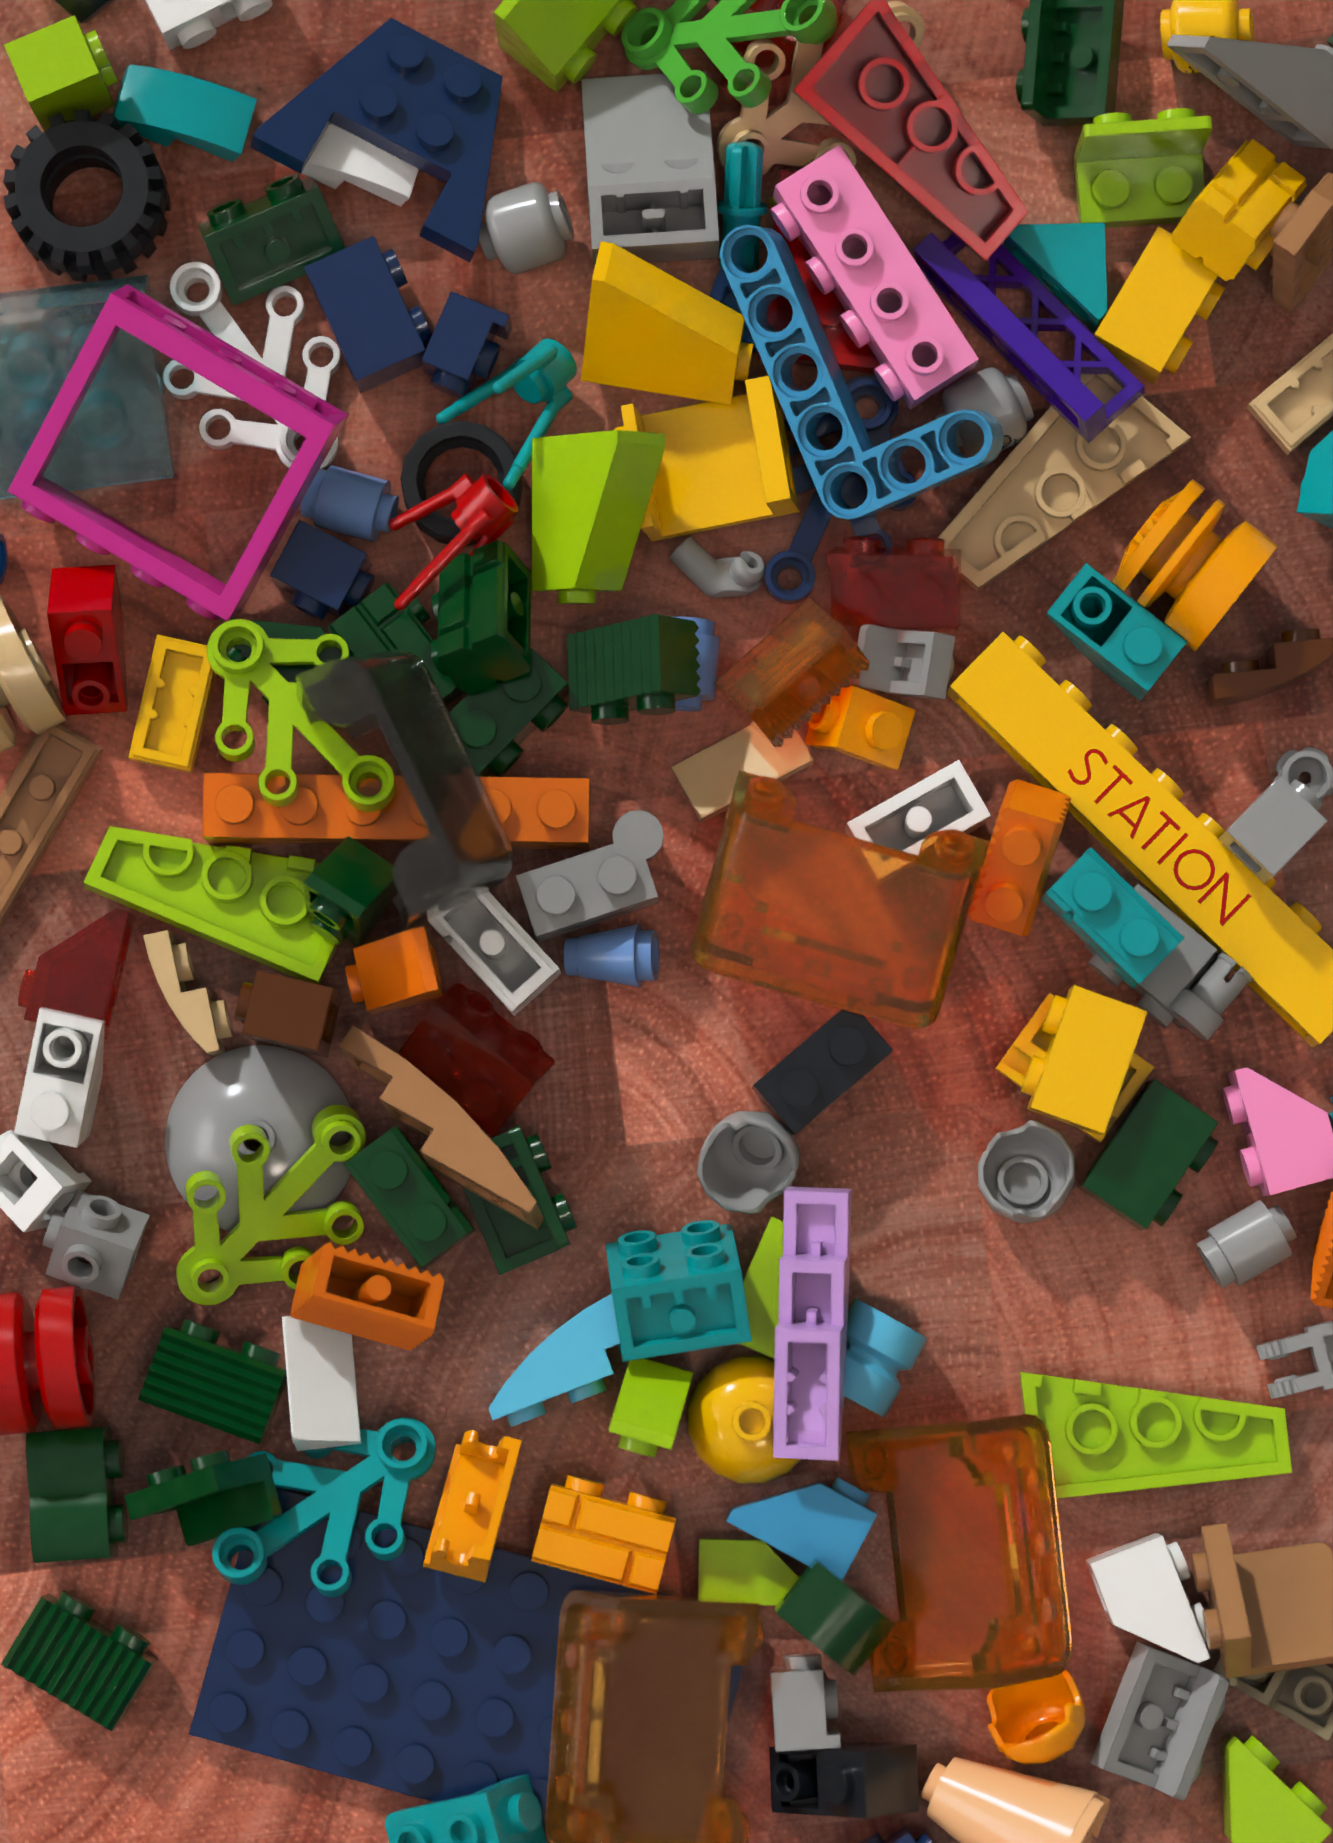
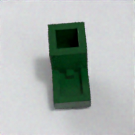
[774,1558,896,1675]

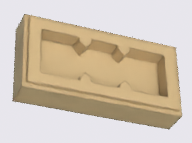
[1246,333,1333,455]

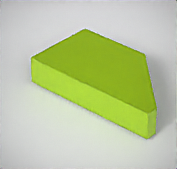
[698,1538,799,1606]

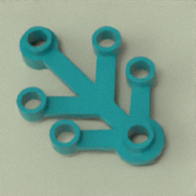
[212,1417,437,1597]

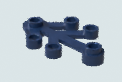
[764,375,917,604]

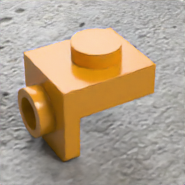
[805,684,916,770]

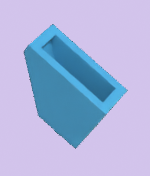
[726,1477,878,1580]

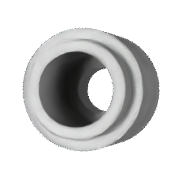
[1196,1200,1297,1288]

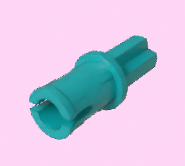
[717,141,767,271]

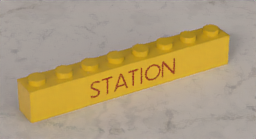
[946,632,1333,1048]

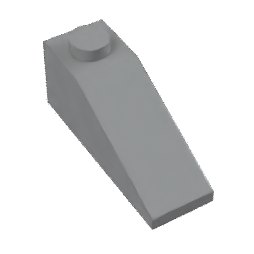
[1166,35,1333,149]

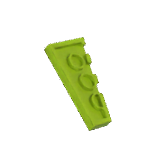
[1019,1372,1292,1501]

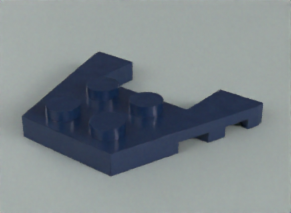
[250,18,503,262]

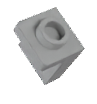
[852,624,955,699]

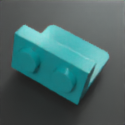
[385,1774,547,1843]

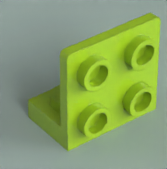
[1073,108,1213,228]

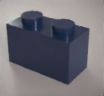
[304,236,432,393]

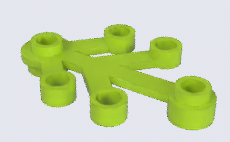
[207,619,396,812]
[176,1105,366,1305]

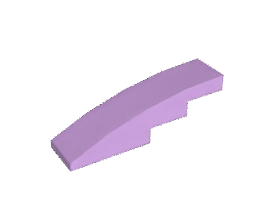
[773,1187,852,1461]

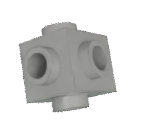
[42,1189,150,1300]

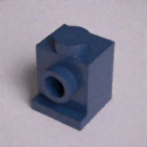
[421,291,512,398]

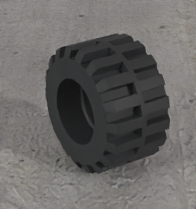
[3,110,170,283]

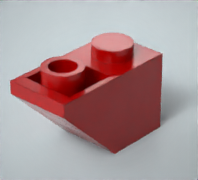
[47,564,128,715]

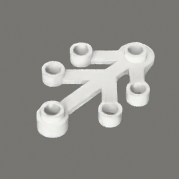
[163,262,342,469]

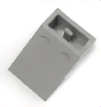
[581,71,719,266]

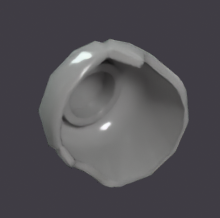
[697,1111,800,1214]
[977,1120,1075,1223]

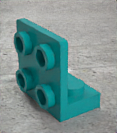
[606,1220,752,1362]

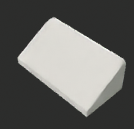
[282,1316,362,1451]

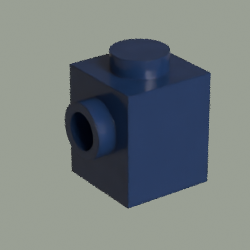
[270,519,375,621]

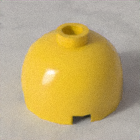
[688,1356,801,1484]

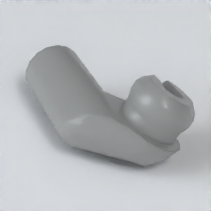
[669,537,766,598]

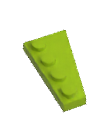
[83,826,338,984]

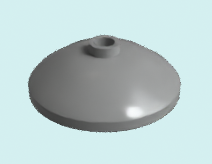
[165,1045,352,1232]

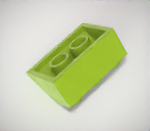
[494,0,637,93]

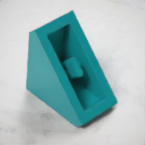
[1003,223,1107,333]

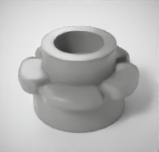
[1274,747,1333,803]

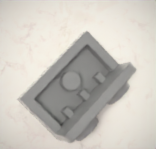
[1090,1641,1230,1801]

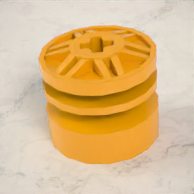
[1111,479,1279,652]

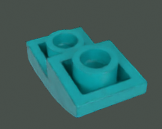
[112,64,257,162]

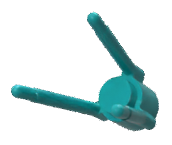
[436,338,577,490]

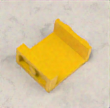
[614,376,800,542]

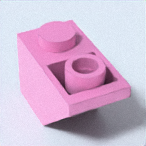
[1222,1067,1333,1197]

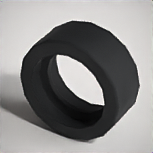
[400,421,523,546]

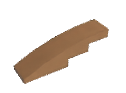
[339,1025,545,1229]

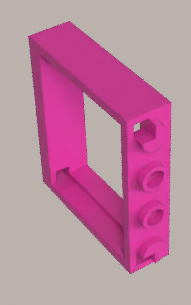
[8,284,349,621]

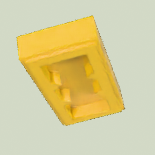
[128,634,216,774]

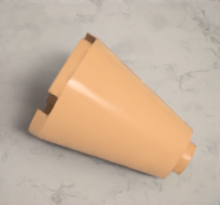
[921,1757,1110,1843]

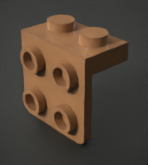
[1191,1523,1333,1679]

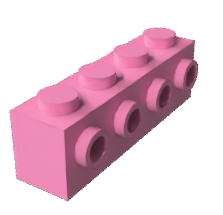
[770,144,979,410]

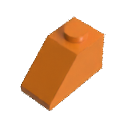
[345,926,446,1015]

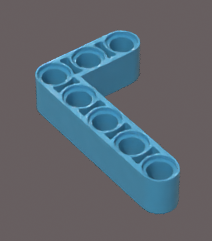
[720,225,1004,520]

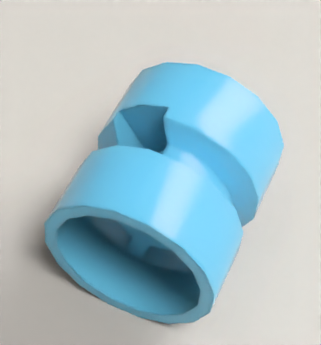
[844,1298,928,1418]

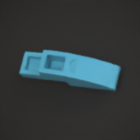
[488,1294,622,1427]

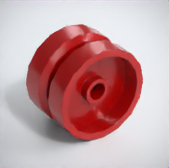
[0,1286,95,1436]

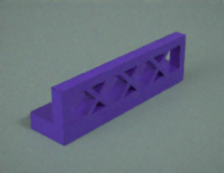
[913,232,1145,443]

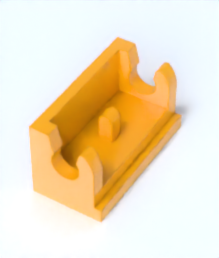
[423,1430,522,1583]

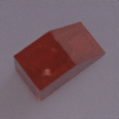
[18,908,136,1040]

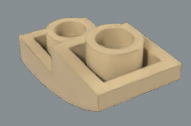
[143,930,233,1056]

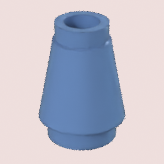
[564,924,660,987]

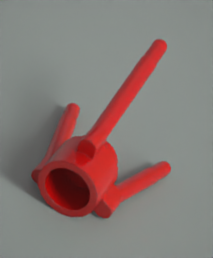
[389,473,519,611]

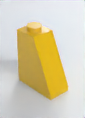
[581,241,753,405]

